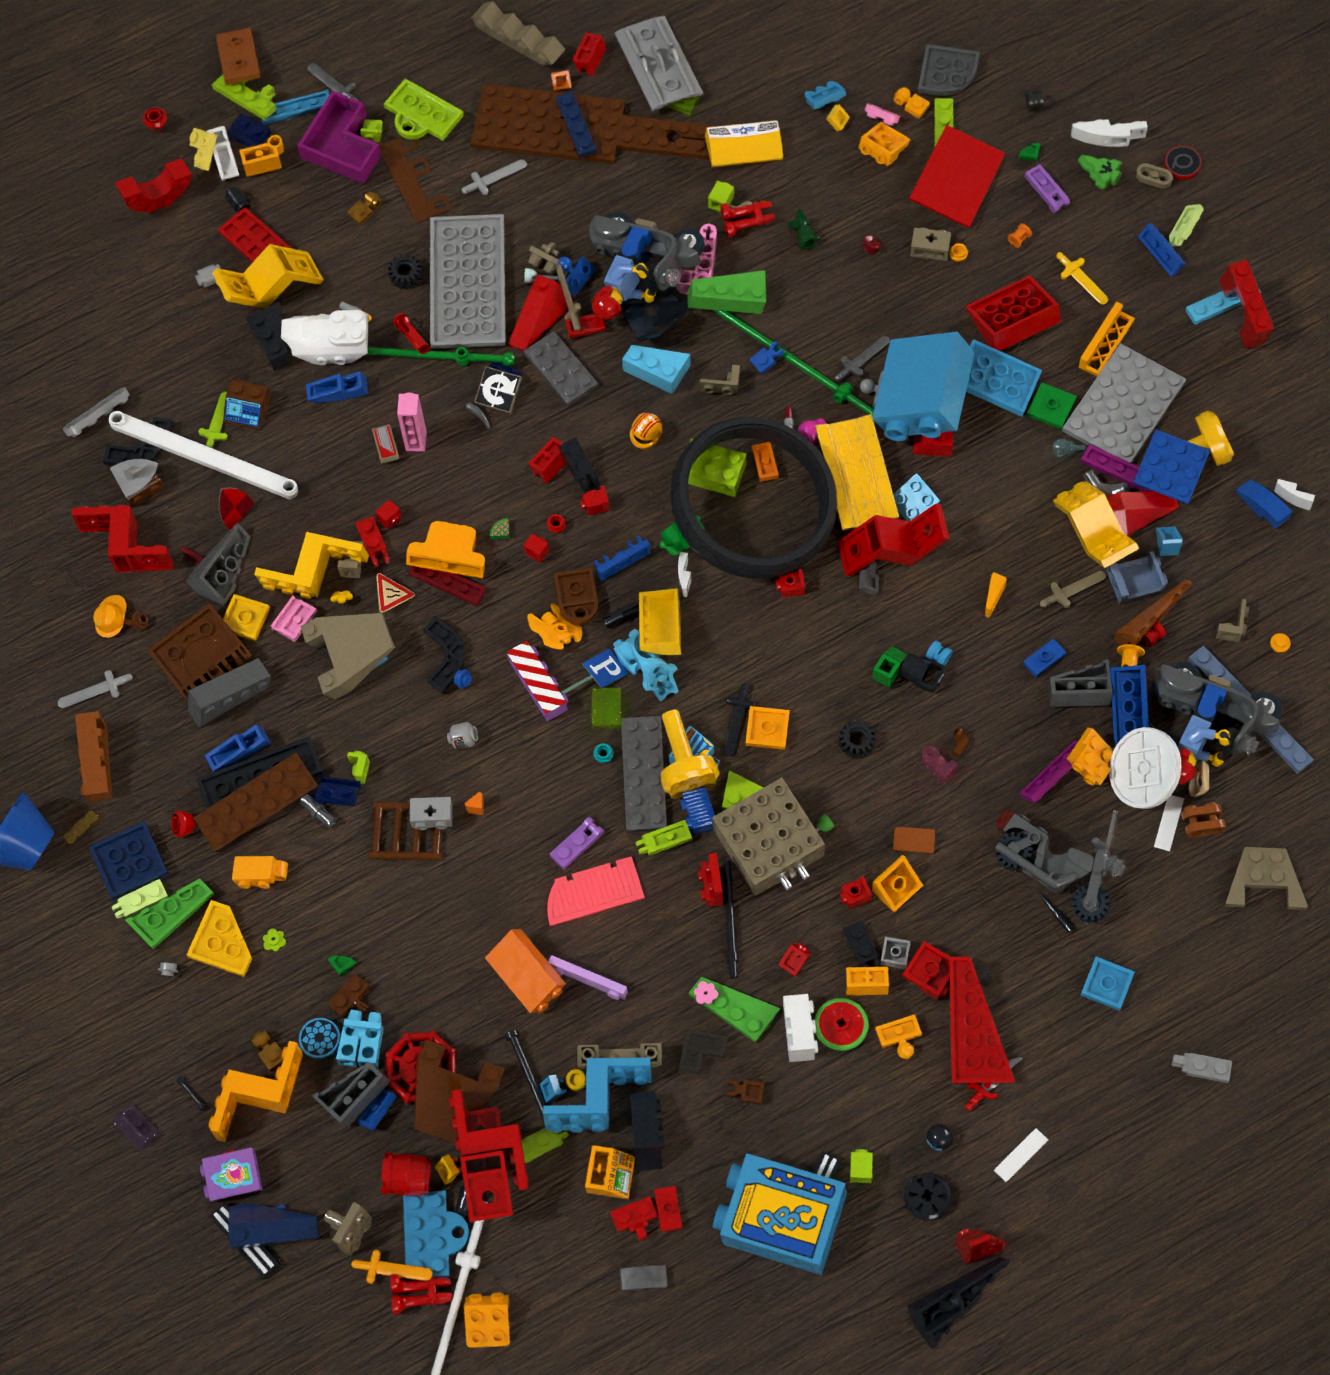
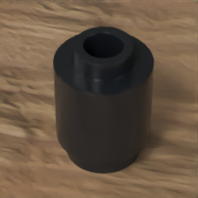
[225,187,251,212]

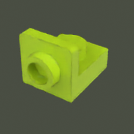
[360,119,383,143]
[347,751,370,784]

